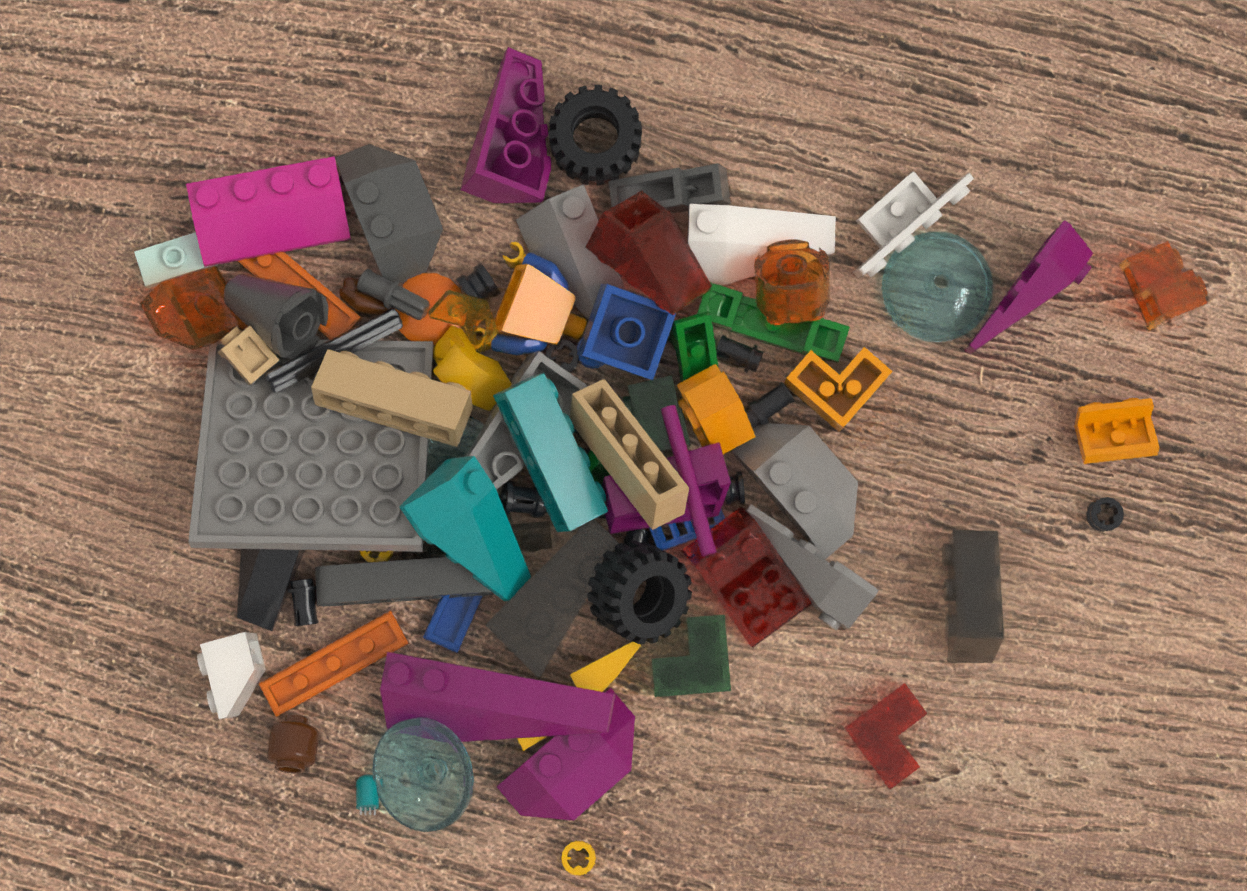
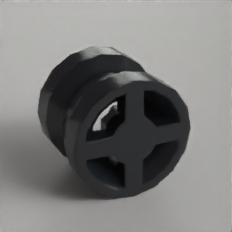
[456,263,501,310]

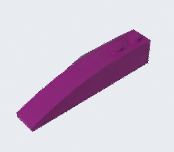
[380,652,616,742]

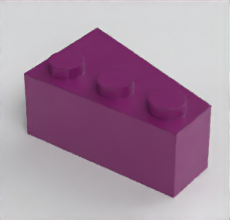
[602,442,731,534]

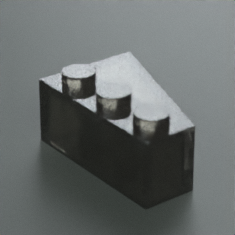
[942,530,1004,663]

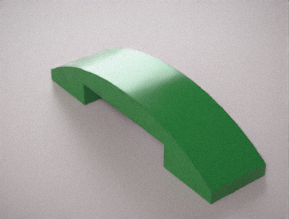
[697,282,850,363]

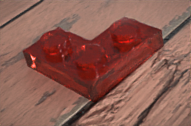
[843,683,927,790]

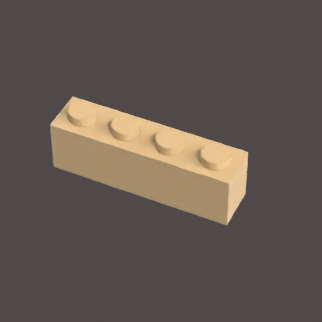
[311,349,473,447]
[570,379,689,530]

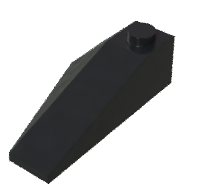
[237,549,305,631]

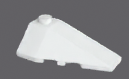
[686,204,836,286]

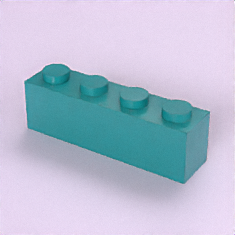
[493,373,608,532]

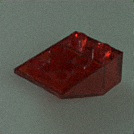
[585,190,712,315]
[681,507,812,648]

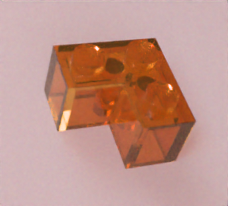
[1119,241,1208,331]

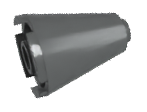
[224,274,329,360]

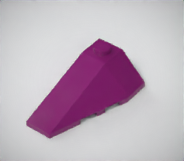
[460,47,551,203]

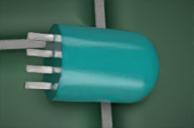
[356,774,379,815]

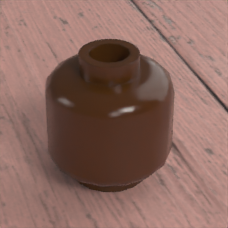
[267,715,319,773]

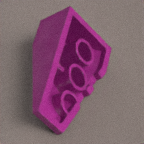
[964,220,1094,355]

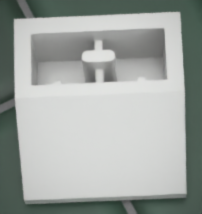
[197,632,266,719]

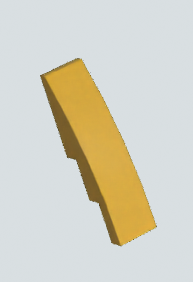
[517,642,641,751]

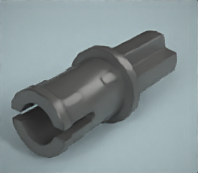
[357,269,430,320]

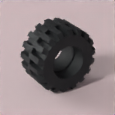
[548,85,642,186]
[587,540,692,644]

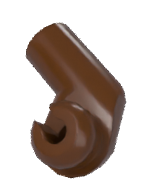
[339,277,389,316]

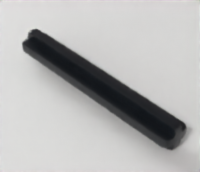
[265,309,403,392]

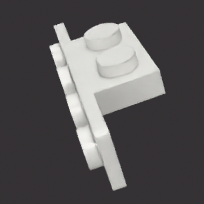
[853,171,974,278]

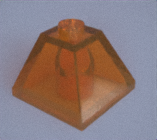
[139,266,248,351]

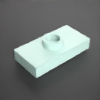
[134,232,218,289]

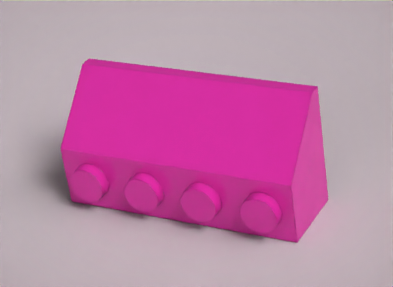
[186,156,351,267]

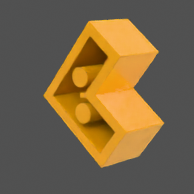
[784,347,893,432]
[676,364,756,454]

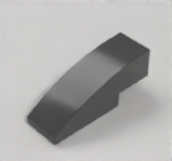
[608,163,731,218]

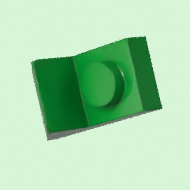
[668,311,719,382]

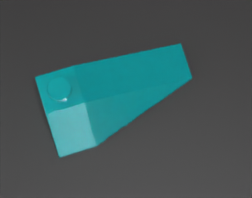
[399,456,531,601]

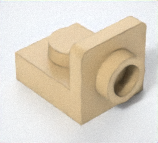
[217,326,279,385]

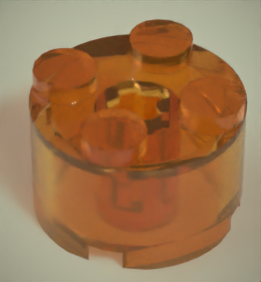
[754,239,830,325]

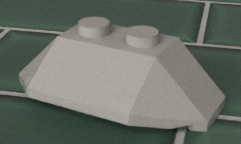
[730,423,858,559]

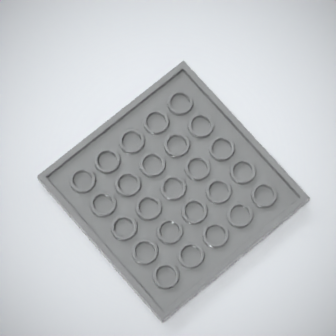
[188,338,434,552]

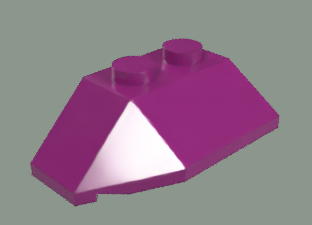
[497,688,635,821]

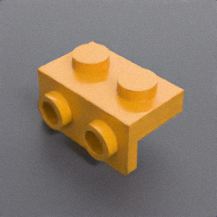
[1074,398,1160,464]

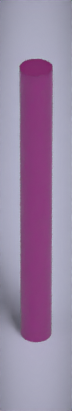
[661,405,717,557]

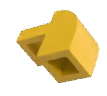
[433,325,512,411]

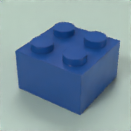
[577,284,678,380]

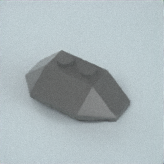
[335,144,443,284]

